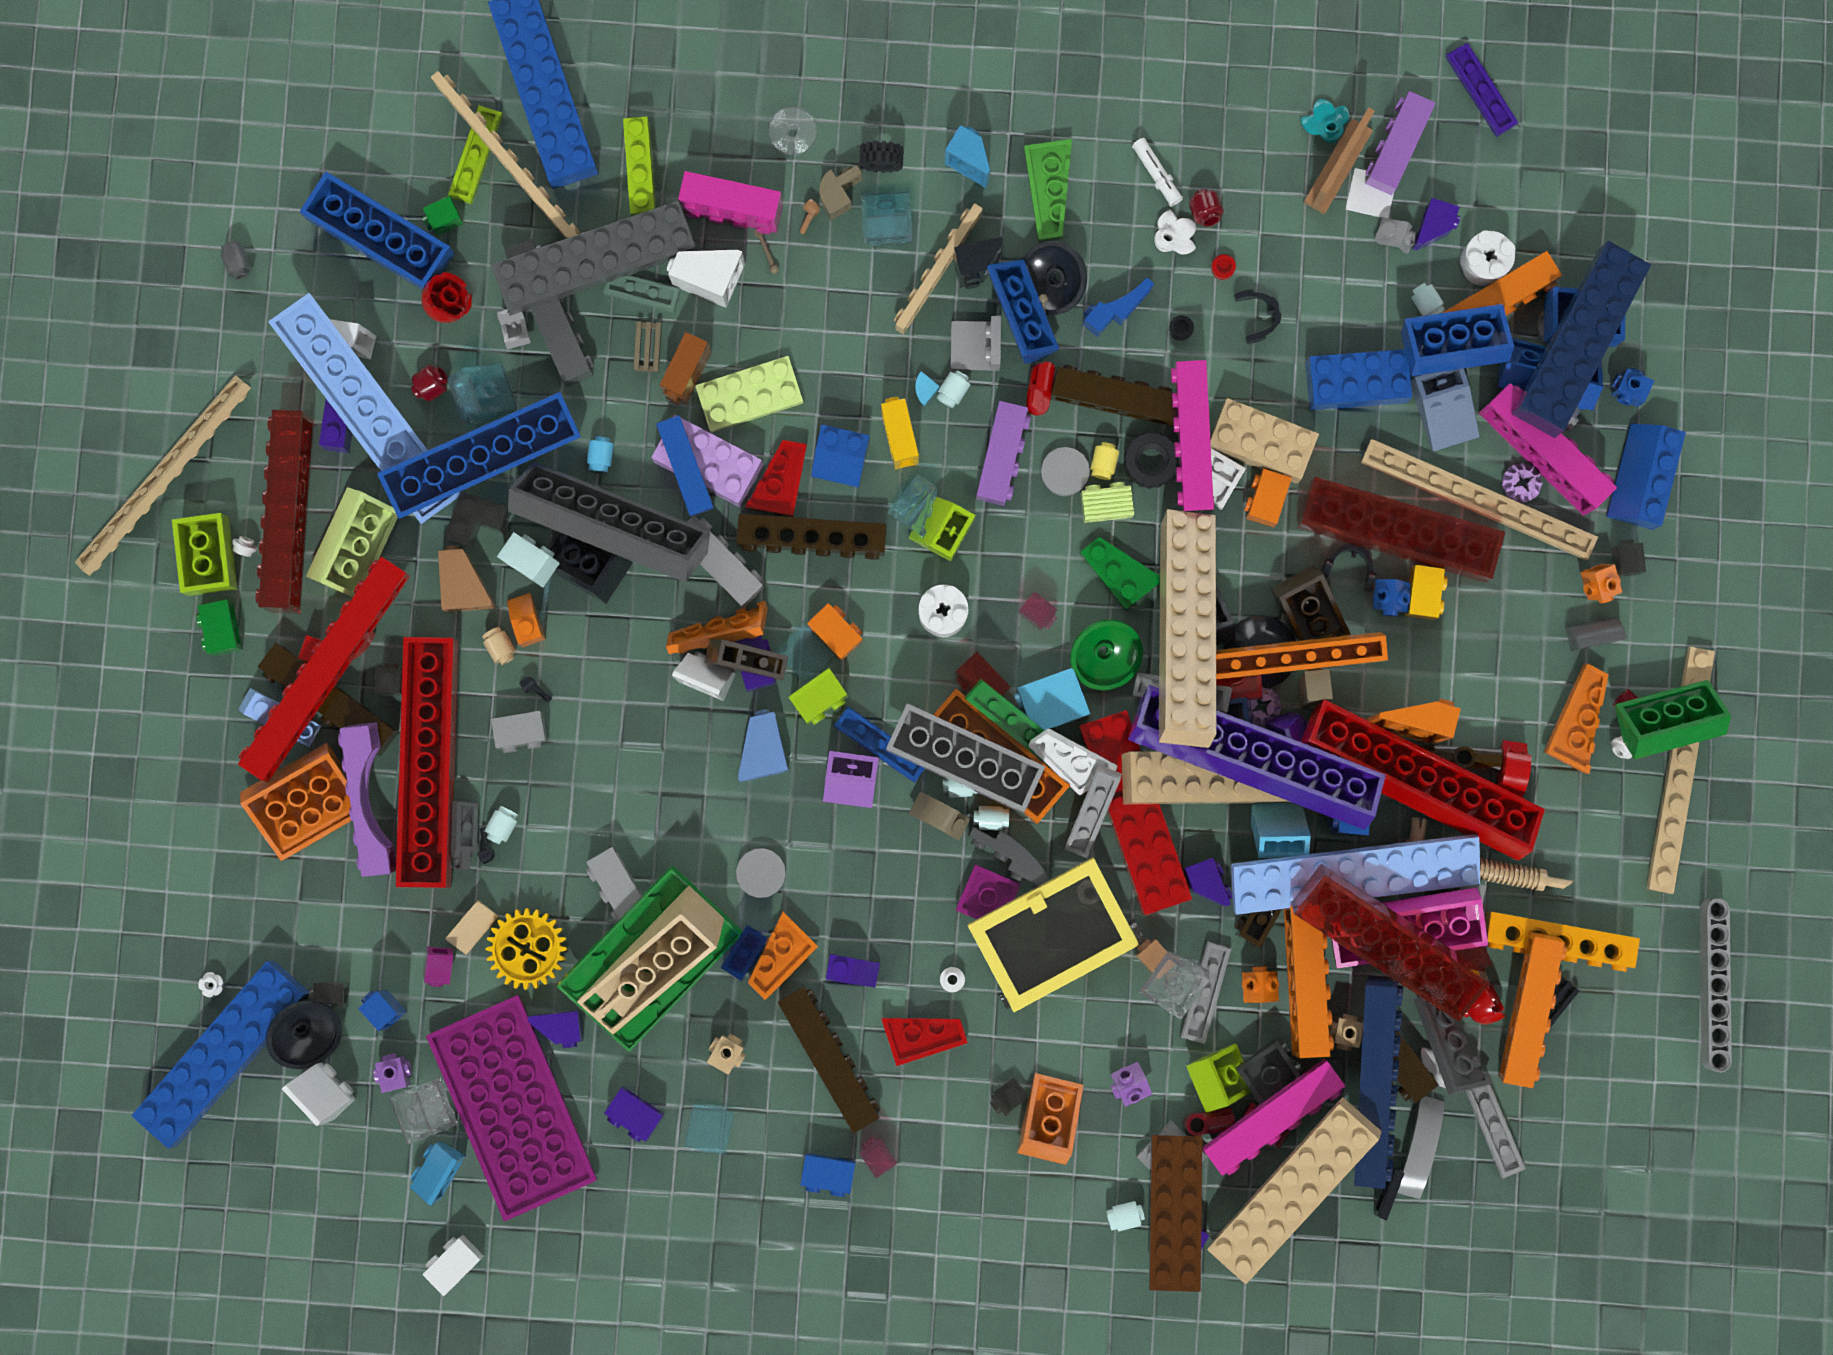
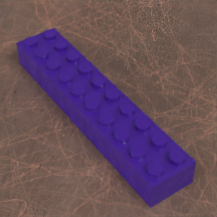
[1128,685,1386,830]

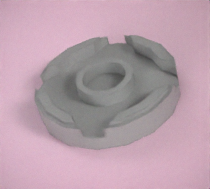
[1041,447,1090,497]
[736,848,786,898]

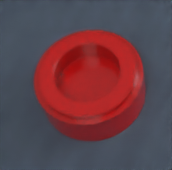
[1211,254,1236,280]

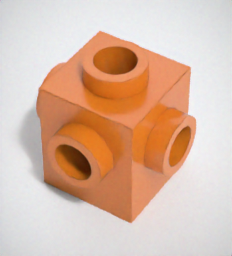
[1580,564,1622,603]
[1242,966,1279,1003]

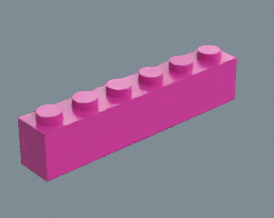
[1171,360,1214,511]
[1202,1059,1345,1176]

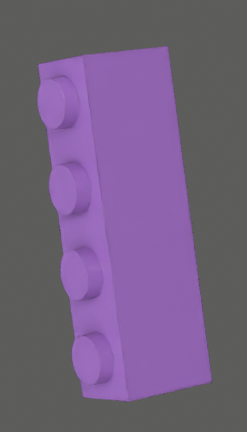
[1365,91,1436,196]
[976,401,1031,506]

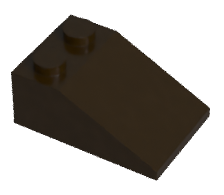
[1270,565,1351,641]

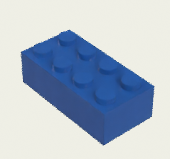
[1401,304,1514,376]
[1305,349,1412,410]

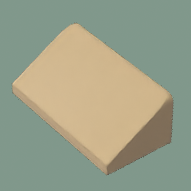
[445,900,499,955]

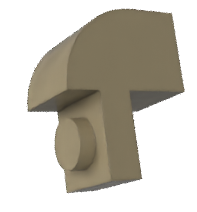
[819,165,863,221]
[909,792,970,840]

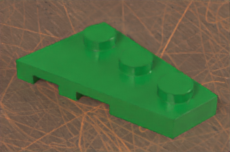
[1080,537,1160,610]

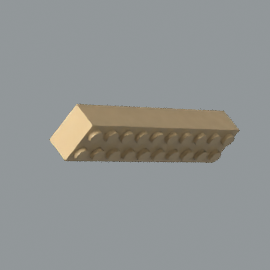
[1159,509,1216,748]

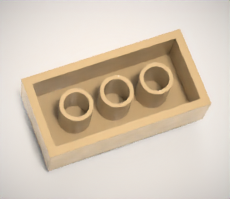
[1210,398,1319,484]

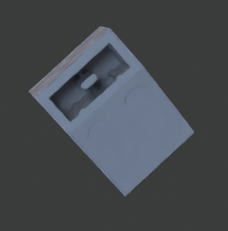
[1411,368,1479,452]

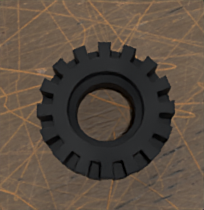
[859,141,904,173]

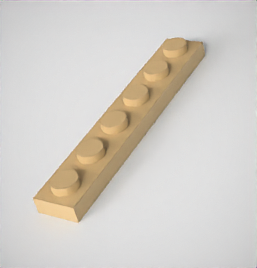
[894,203,983,335]

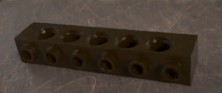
[737,514,887,560]

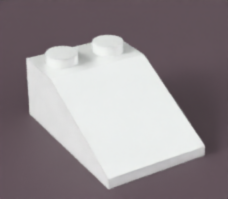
[672,651,735,701]
[282,1062,356,1126]

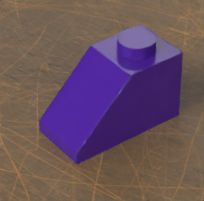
[1412,198,1461,251]
[1265,711,1307,742]
[826,954,880,988]
[528,1010,584,1048]

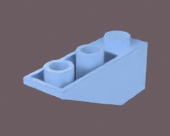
[238,688,321,747]

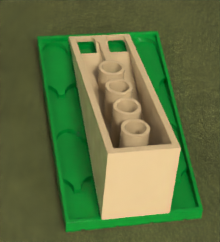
[557,865,743,1052]

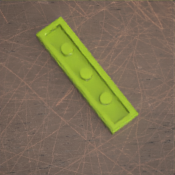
[448,105,503,205]

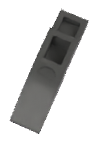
[968,828,1050,889]

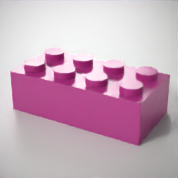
[678,171,783,234]

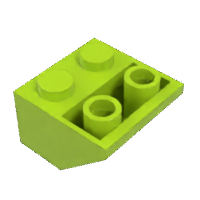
[908,495,976,562]

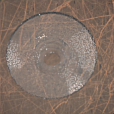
[768,107,817,155]

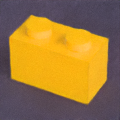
[1405,565,1448,620]

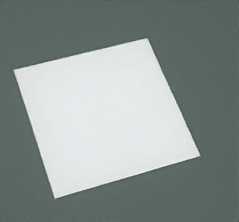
[1346,168,1394,218]

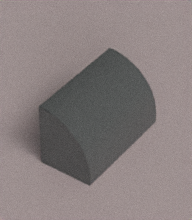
[1565,617,1627,652]

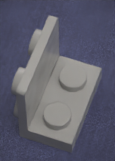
[951,316,1001,371]

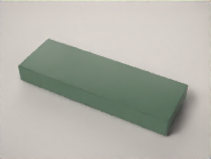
[603,275,681,313]

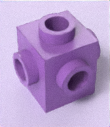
[373,1053,412,1093]
[1110,1062,1152,1107]

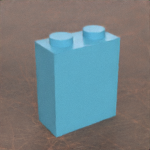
[1014,668,1090,730]
[1251,803,1311,858]

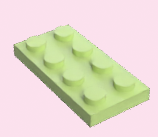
[695,356,803,433]

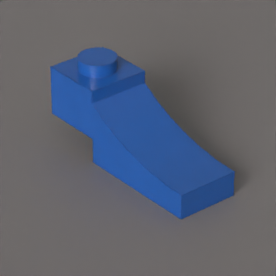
[1083,278,1154,337]

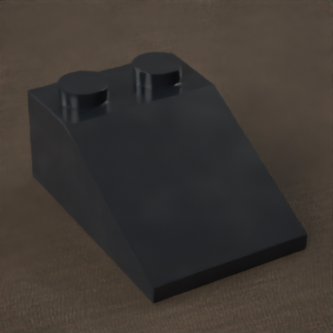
[550,533,633,604]

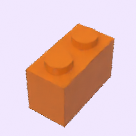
[1244,469,1292,528]
[807,603,863,661]

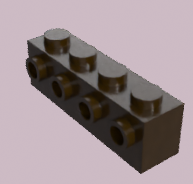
[1234,858,1282,948]

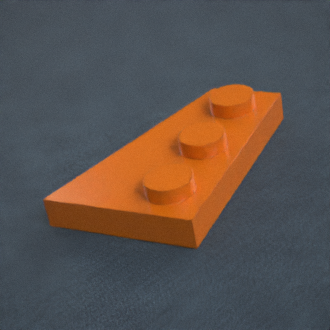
[748,911,818,1000]

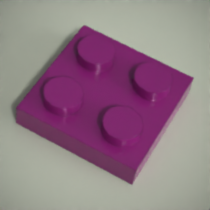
[956,865,1021,930]

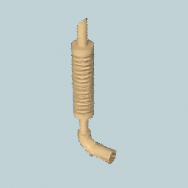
[1406,817,1574,891]

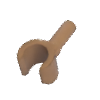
[799,199,820,234]

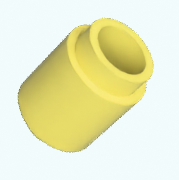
[1090,442,1119,480]

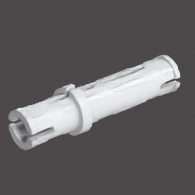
[1132,138,1183,207]

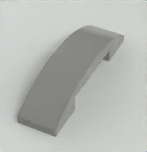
[1398,1096,1445,1199]

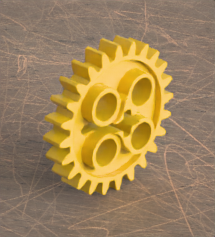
[486,908,568,990]

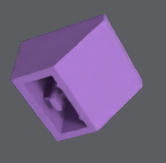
[823,751,879,808]

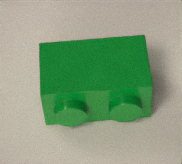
[196,599,243,656]

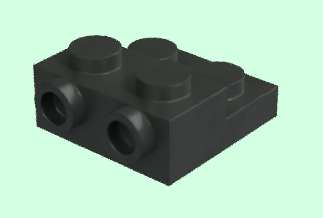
[1235,1038,1305,1105]

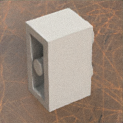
[422,1235,484,1296]

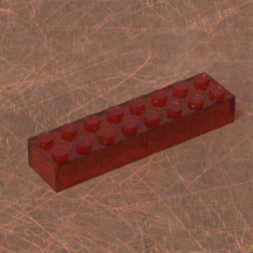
[255,410,313,614]
[1297,477,1506,583]
[1291,864,1490,1022]

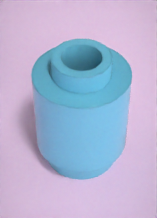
[587,436,614,473]

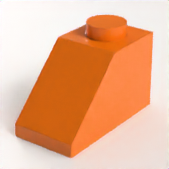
[507,593,546,647]

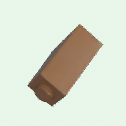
[438,546,495,613]

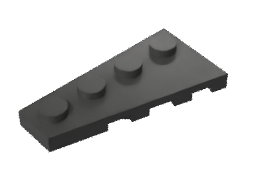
[1414,993,1493,1095]

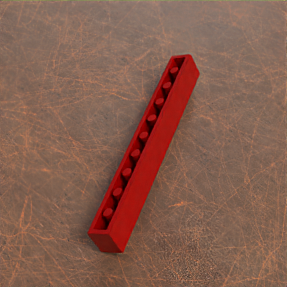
[237,556,410,783]

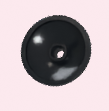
[1022,241,1087,315]
[1223,615,1296,688]
[265,1001,342,1069]

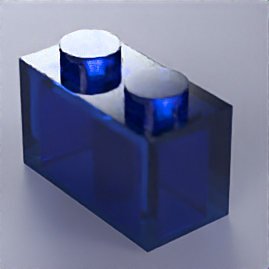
[720,925,770,981]

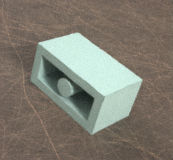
[497,532,560,587]

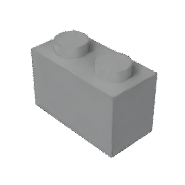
[491,711,548,753]

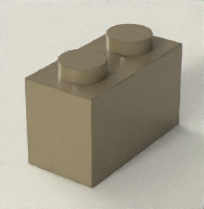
[1297,668,1333,709]

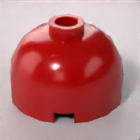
[421,272,472,323]
[1459,973,1506,1025]

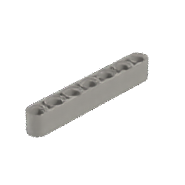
[1699,898,1732,1073]

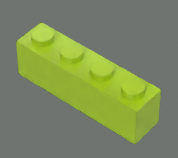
[623,117,656,217]

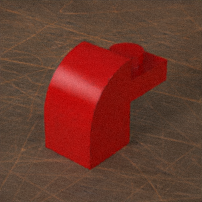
[1496,740,1531,798]

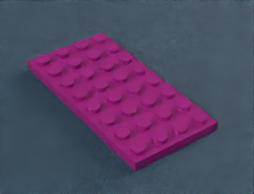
[426,994,598,1222]

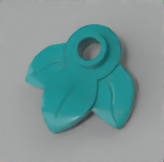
[1300,99,1349,143]

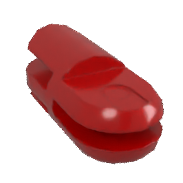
[1026,362,1055,416]

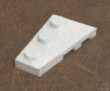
[1029,728,1117,795]

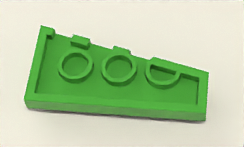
[1024,139,1072,242]

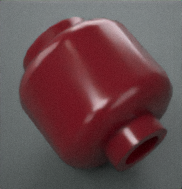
[1189,189,1224,227]
[411,365,449,401]

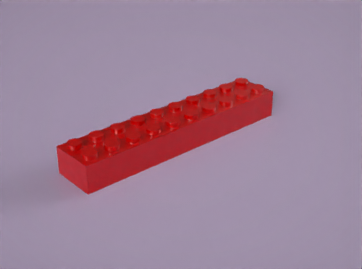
[396,637,459,888]
[1301,699,1545,861]

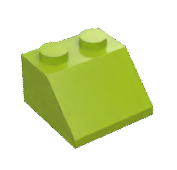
[789,668,848,725]
[1186,1043,1251,1112]

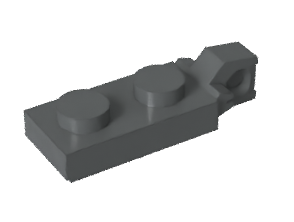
[450,801,478,870]

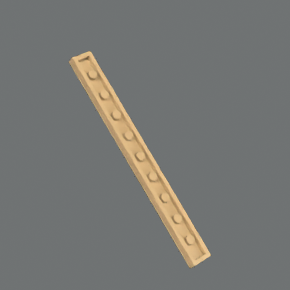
[431,71,581,239]
[75,375,251,576]
[1360,439,1598,560]
[1646,647,1715,894]

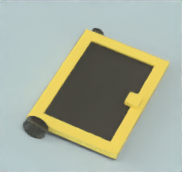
[968,857,1145,1012]

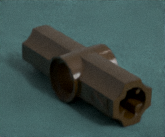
[1425,745,1502,771]

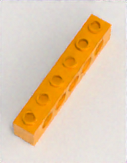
[1485,912,1640,972]

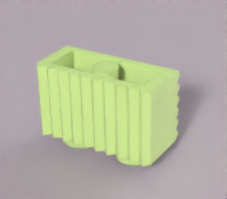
[1080,482,1134,523]

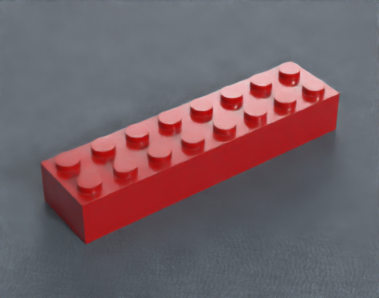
[1078,710,1192,915]

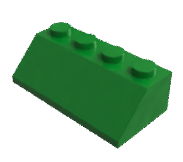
[1615,680,1731,760]

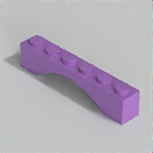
[338,722,397,877]

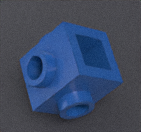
[1611,368,1654,408]
[1373,579,1410,617]

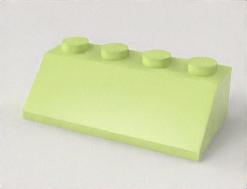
[306,487,398,597]

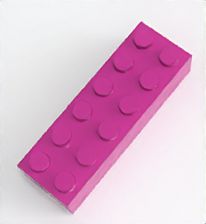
[1478,383,1617,516]
[1327,888,1488,969]

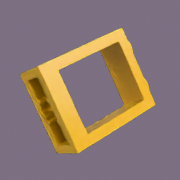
[881,397,919,470]

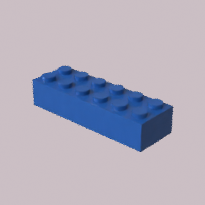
[299,171,455,290]

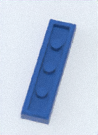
[656,415,714,517]
[834,706,925,783]

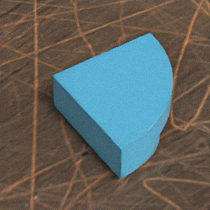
[915,371,940,406]

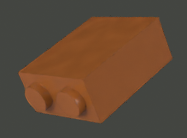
[660,332,712,405]

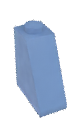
[738,709,789,782]

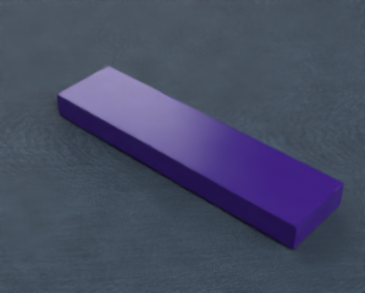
[1445,42,1518,137]

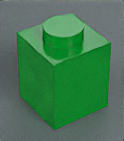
[422,196,463,236]

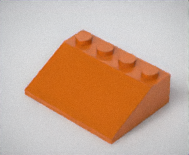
[1365,699,1461,744]
[240,743,351,861]

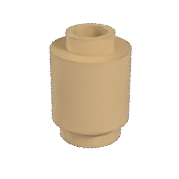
[482,627,516,665]

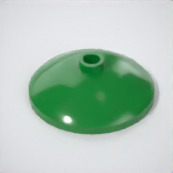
[1070,619,1143,690]

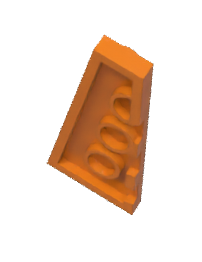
[666,601,768,654]
[1543,663,1609,774]

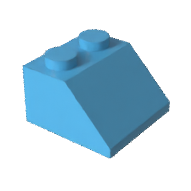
[945,125,990,188]
[410,1141,466,1206]

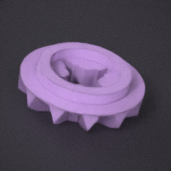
[1502,463,1543,502]
[1251,686,1281,726]

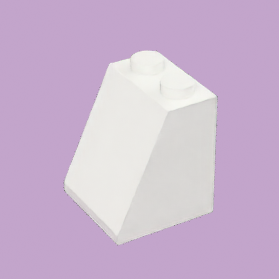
[667,250,745,308]

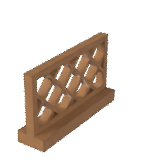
[1304,107,1375,215]

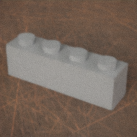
[687,516,764,608]
[586,847,643,923]

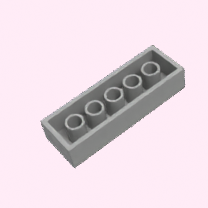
[886,703,1045,813]

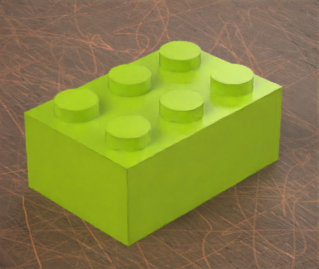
[172,513,237,596]

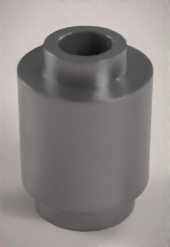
[220,241,252,280]

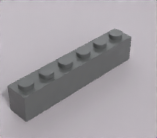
[505,239,594,387]

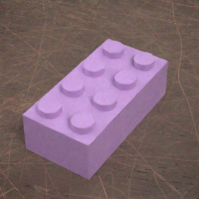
[651,415,763,508]

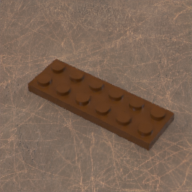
[1149,1135,1202,1292]

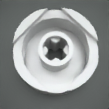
[1460,230,1515,286]
[919,585,968,637]

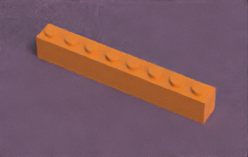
[1216,632,1388,679]

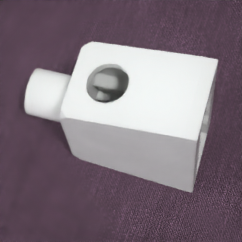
[329,319,376,359]

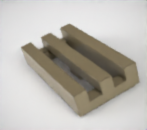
[634,321,662,372]

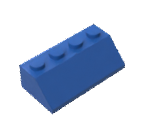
[987,260,1059,364]
[1498,338,1603,411]
[1606,423,1686,530]

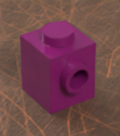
[423,946,453,987]

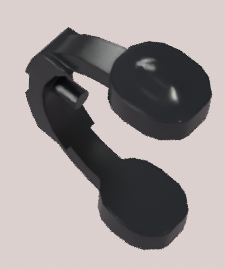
[1234,289,1281,344]
[1322,544,1376,592]

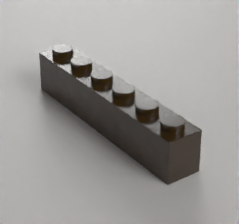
[1051,365,1177,427]
[257,643,399,756]
[777,986,881,1134]

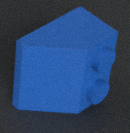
[811,425,870,488]

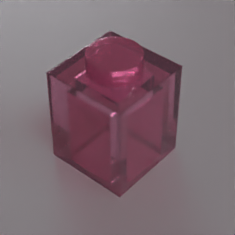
[1018,591,1057,631]
[859,1136,897,1178]

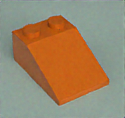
[1017,1073,1084,1165]

